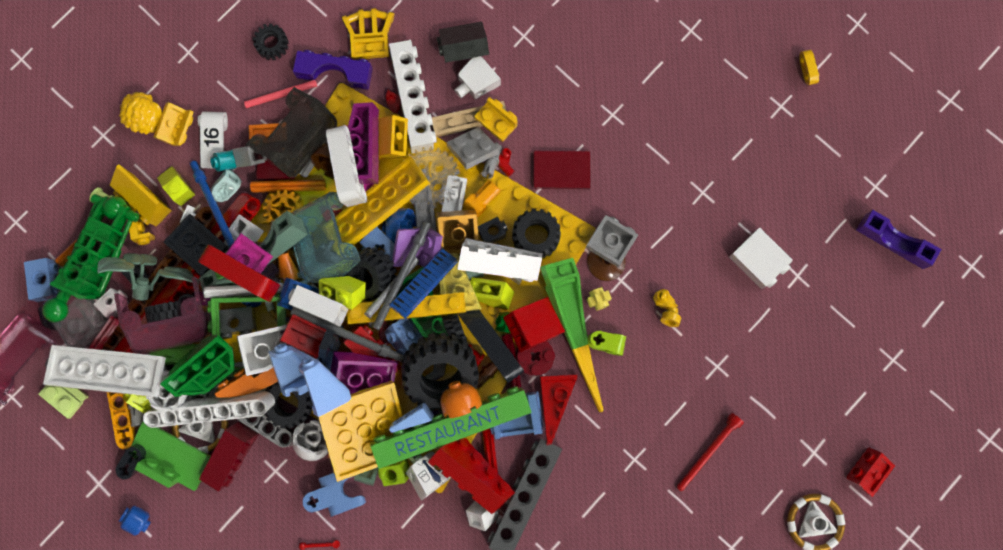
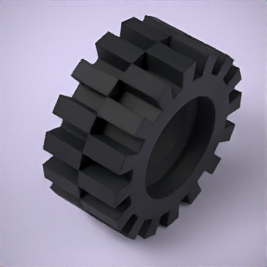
[253,23,289,60]
[144,301,184,324]
[442,314,468,345]

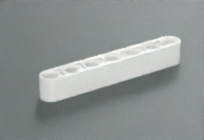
[143,391,275,428]

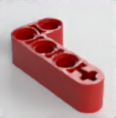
[198,244,280,302]

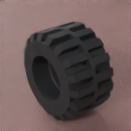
[512,208,561,259]
[343,247,397,301]
[262,382,313,429]

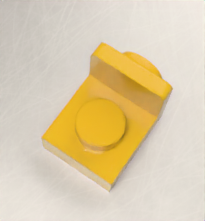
[127,219,155,245]

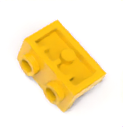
[474,97,518,143]

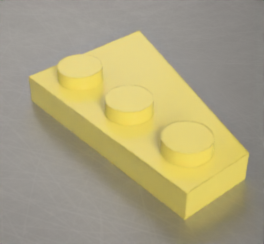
[440,253,482,311]

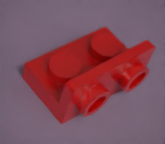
[846,447,895,497]

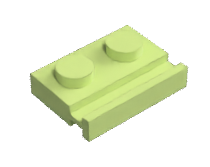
[39,385,89,419]

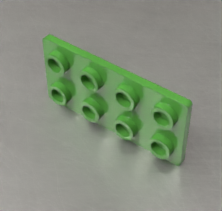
[131,421,211,491]

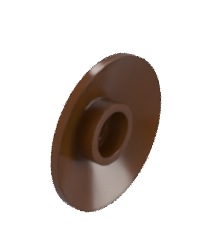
[588,251,626,281]

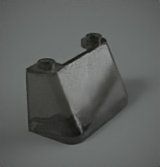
[246,87,337,177]

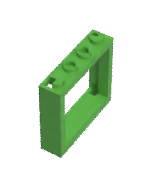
[208,294,286,377]

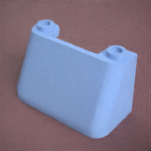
[268,343,351,417]

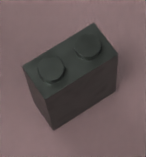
[436,21,490,63]

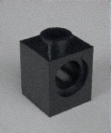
[478,217,508,243]

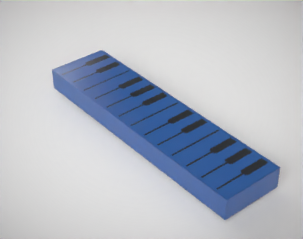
[390,249,458,319]

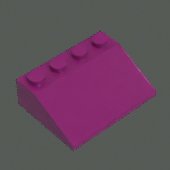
[330,352,397,394]

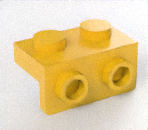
[154,102,193,146]

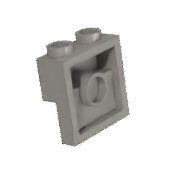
[585,215,638,267]

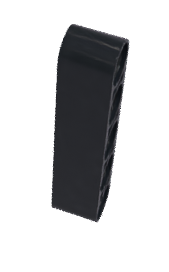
[457,310,524,383]

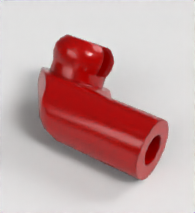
[498,148,515,177]

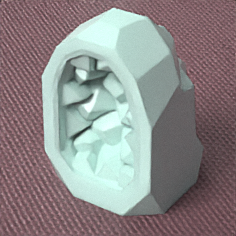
[211,170,241,202]

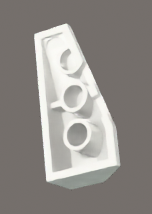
[236,325,287,376]

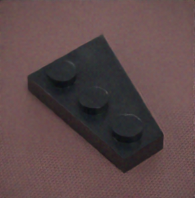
[318,329,341,368]

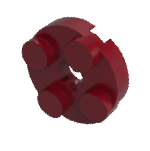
[516,341,555,376]

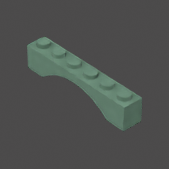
[199,211,308,291]

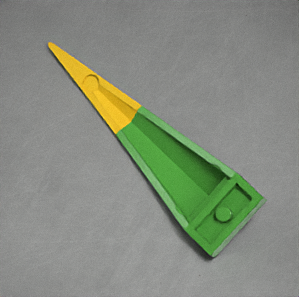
[540,258,603,412]

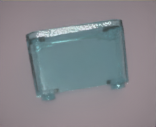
[292,192,361,283]

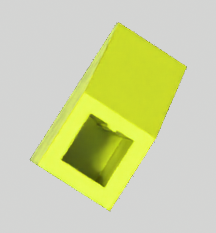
[319,276,366,310]

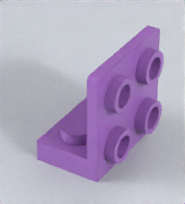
[392,228,443,268]

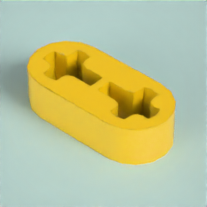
[799,50,819,85]

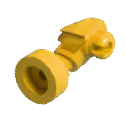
[654,289,681,327]

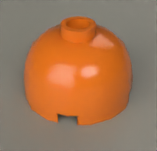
[440,381,482,418]

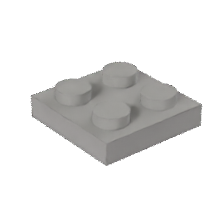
[447,127,499,169]

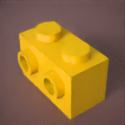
[379,115,408,159]

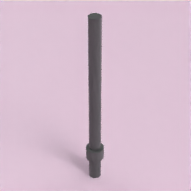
[372,222,431,330]
[291,307,403,362]

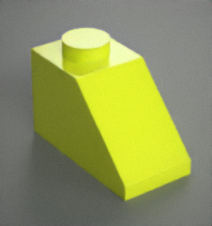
[157,166,196,206]
[470,277,514,309]

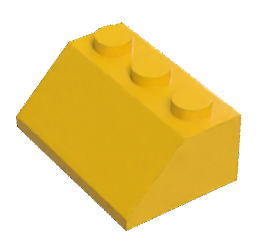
[110,164,172,227]

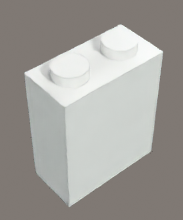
[729,228,793,289]
[288,285,348,327]

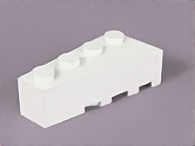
[458,238,543,282]

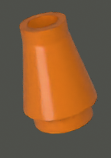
[278,252,299,282]

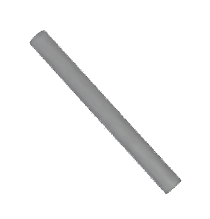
[364,257,419,318]

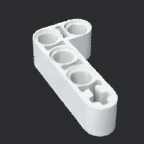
[326,125,367,207]

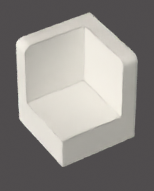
[466,501,499,531]

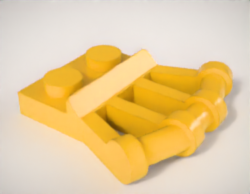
[341,8,395,60]

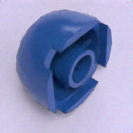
[382,208,417,244]

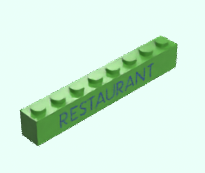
[370,386,532,469]

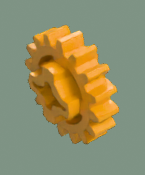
[262,189,305,225]

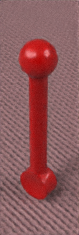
[299,540,340,550]

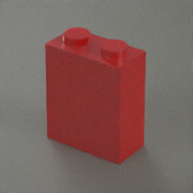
[503,297,565,353]

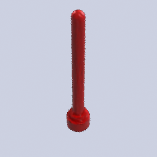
[677,413,744,491]

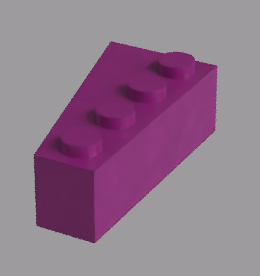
[334,102,379,185]

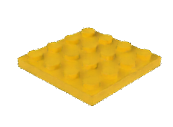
[318,381,405,482]

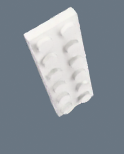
[43,345,166,397]

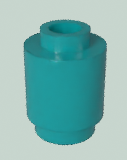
[210,150,237,172]

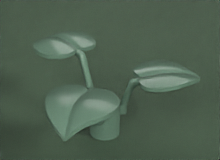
[97,253,196,300]

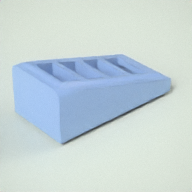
[389,403,434,433]

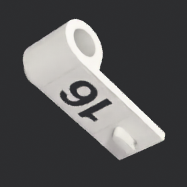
[198,111,228,169]

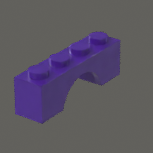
[293,50,373,90]
[856,210,942,269]

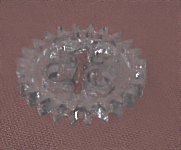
[403,146,460,209]

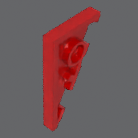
[539,375,578,445]

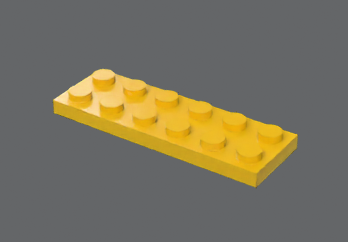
[322,156,430,256]

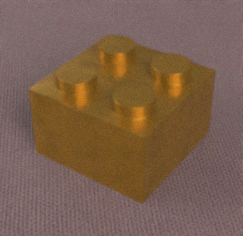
[437,209,479,254]

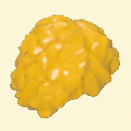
[119,92,162,134]

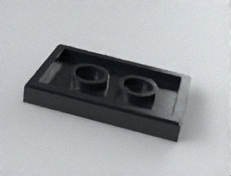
[163,213,229,276]

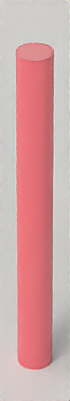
[244,79,317,109]

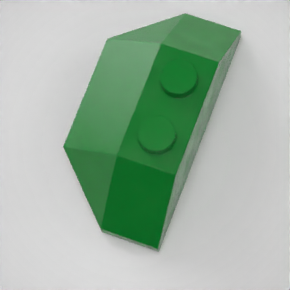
[160,335,235,397]

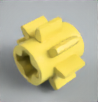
[587,287,612,311]

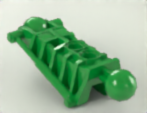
[42,194,139,322]

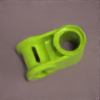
[588,331,626,356]

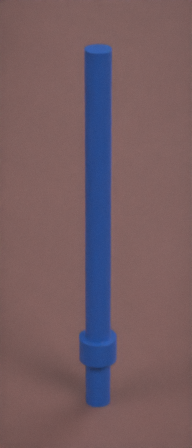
[190,161,234,248]

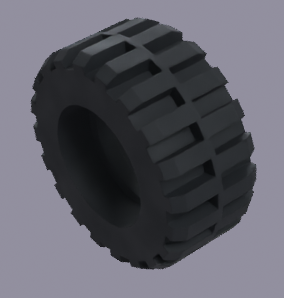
[401,333,479,411]

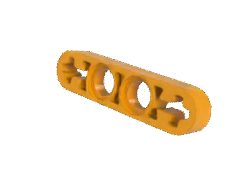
[107,392,136,449]

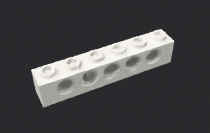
[389,40,437,154]

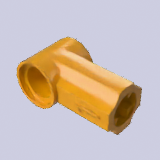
[462,180,501,218]

